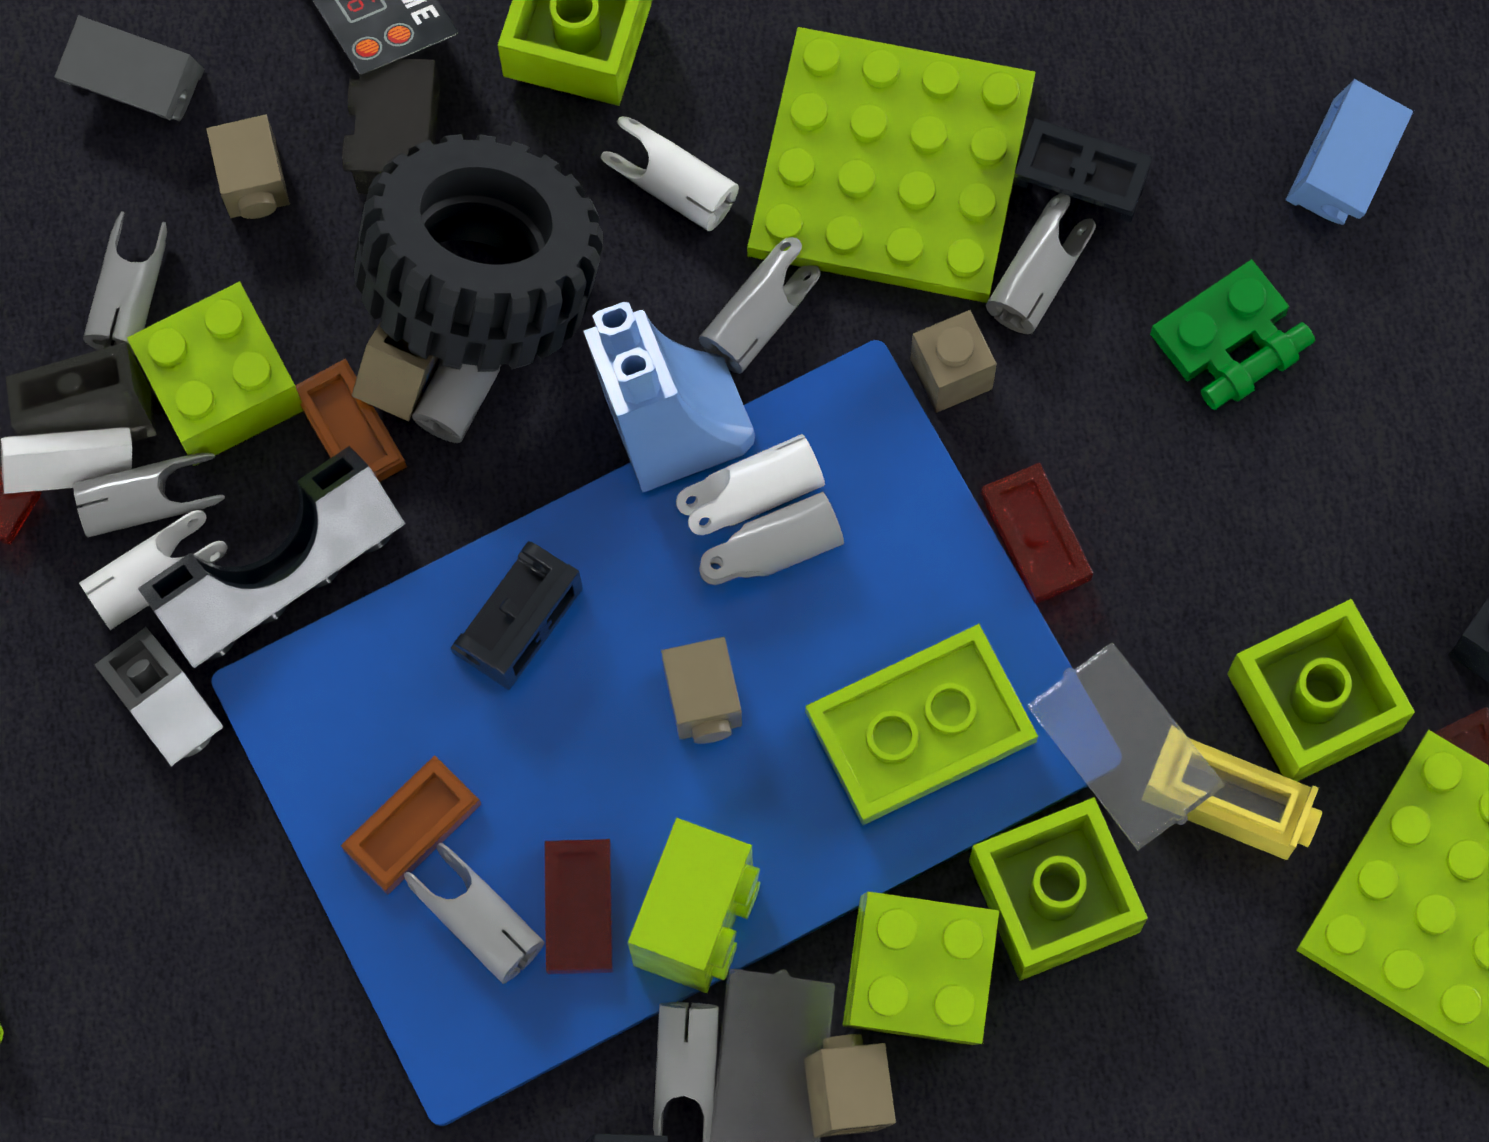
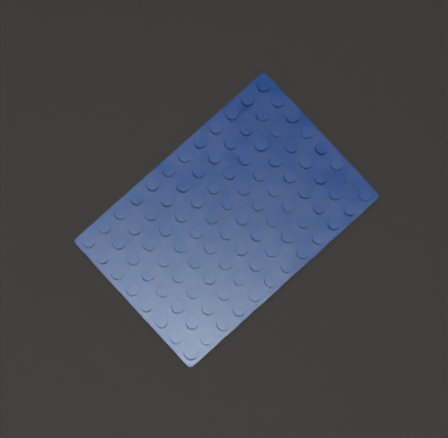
[212,340,1123,1126]

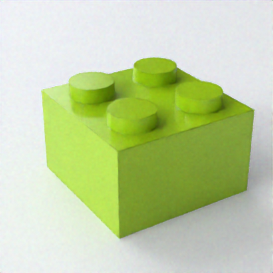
[498,0,653,106]
[127,281,303,466]
[1227,599,1415,782]
[969,797,1148,981]
[628,817,761,993]
[843,891,999,1045]

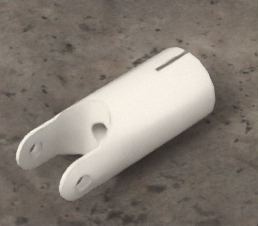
[601,116,739,231]
[676,434,825,535]
[79,510,228,630]

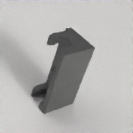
[54,15,205,121]

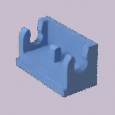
[1286,79,1413,225]

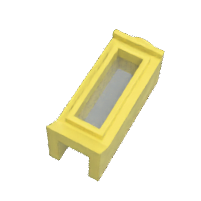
[1142,727,1322,860]

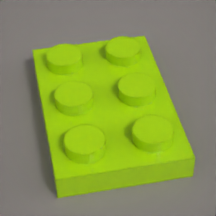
[805,624,1038,826]

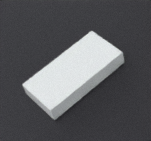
[1,427,132,494]

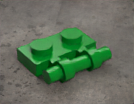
[1150,259,1315,410]

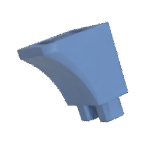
[584,302,755,493]

